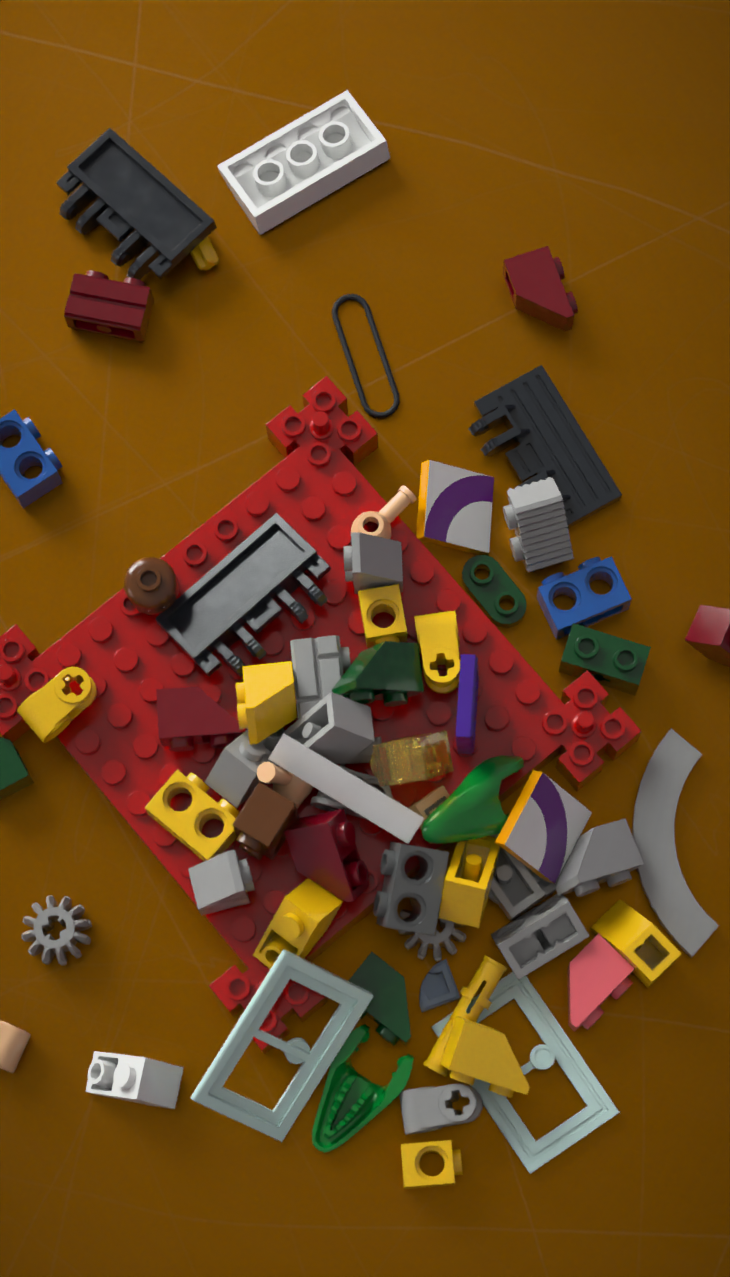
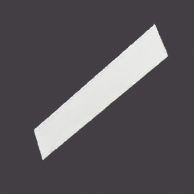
[268,733,424,844]

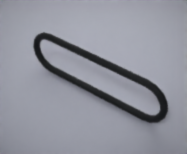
[332,294,400,418]

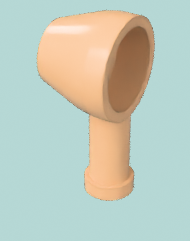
[351,485,417,539]
[257,762,313,808]

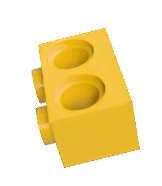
[144,770,240,862]

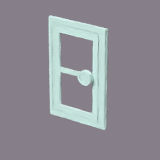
[190,949,374,1142]
[431,972,620,1174]

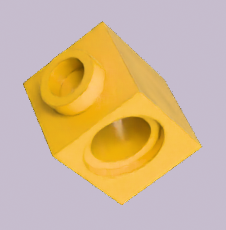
[358,584,407,648]
[401,1140,462,1189]

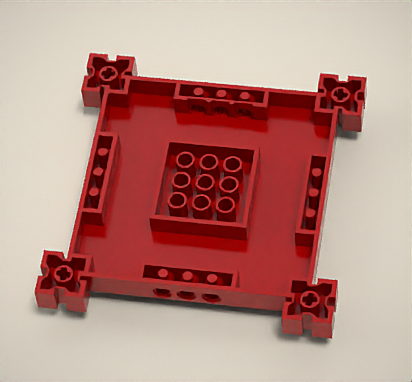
[0,376,641,1055]

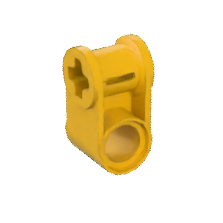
[414,611,460,694]
[17,667,97,743]

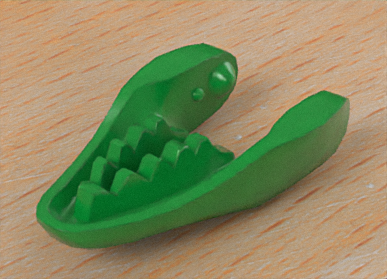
[422,755,525,844]
[312,1024,414,1152]

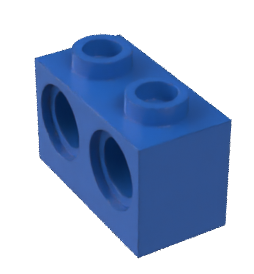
[0,409,63,508]
[536,556,632,640]

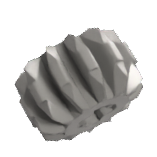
[21,895,92,966]
[398,896,466,961]

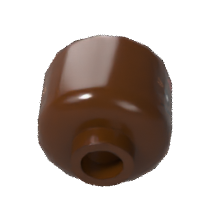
[124,557,179,615]

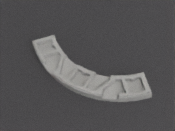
[632,728,719,958]

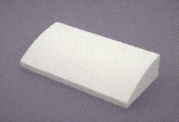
[217,90,391,235]

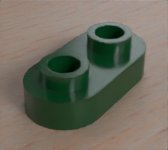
[462,555,527,628]

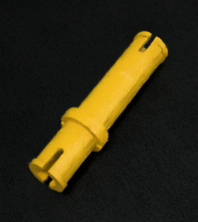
[423,955,507,1077]

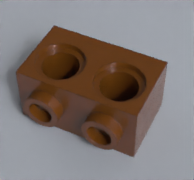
[232,782,299,860]

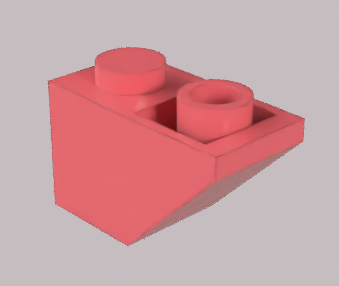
[567,933,635,1032]

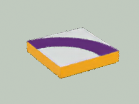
[416,460,494,555]
[495,770,592,884]

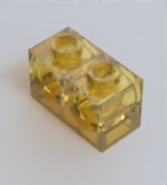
[370,730,454,787]

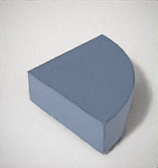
[419,959,460,1013]

